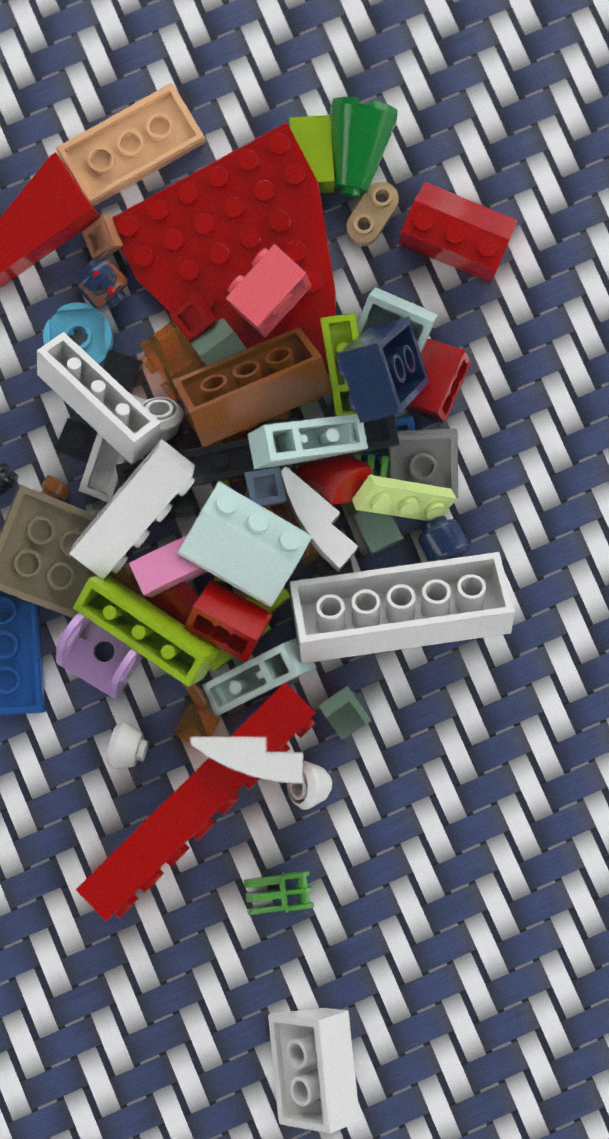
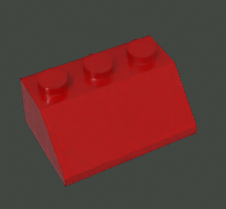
[398,182,518,283]

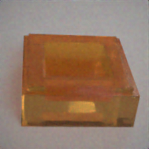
[173,703,221,744]

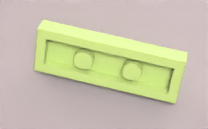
[352,475,457,521]

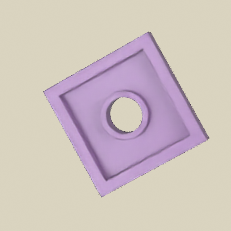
[56,613,144,700]

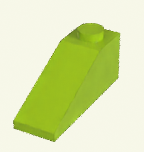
[320,313,359,417]

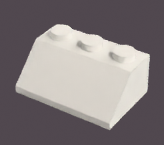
[268,1008,360,1134]

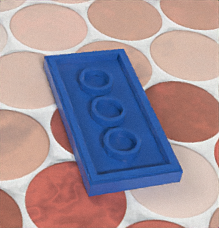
[0,591,46,716]

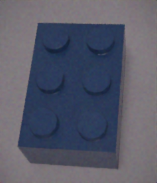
[337,316,430,423]

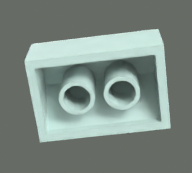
[177,482,313,607]

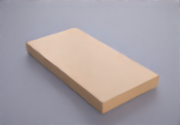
[56,83,206,206]

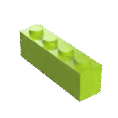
[73,574,220,687]

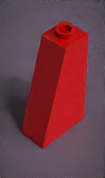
[0,152,100,287]

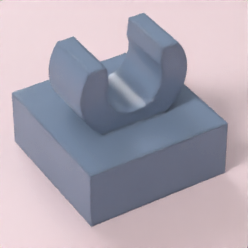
[244,466,287,507]

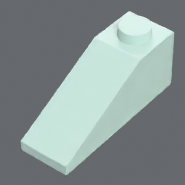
[248,414,368,469]
[201,638,317,717]

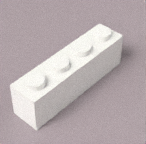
[37,332,161,465]
[69,439,195,580]

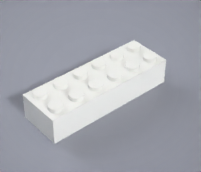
[290,552,515,664]

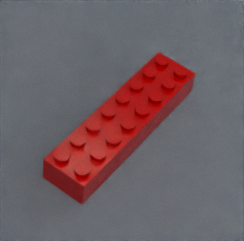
[76,682,316,921]

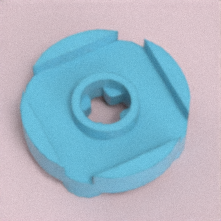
[43,302,113,366]

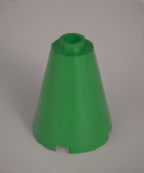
[330,97,398,198]

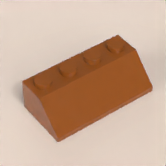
[172,327,333,447]

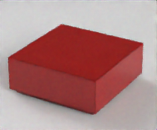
[169,293,218,342]

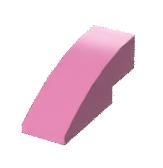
[129,536,208,597]

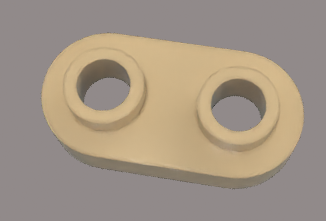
[346,182,399,247]

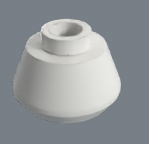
[142,397,184,442]
[107,722,148,769]
[287,761,332,810]

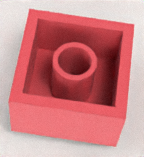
[226,244,312,338]

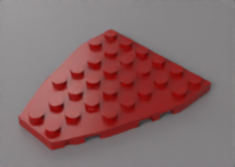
[112,122,336,374]

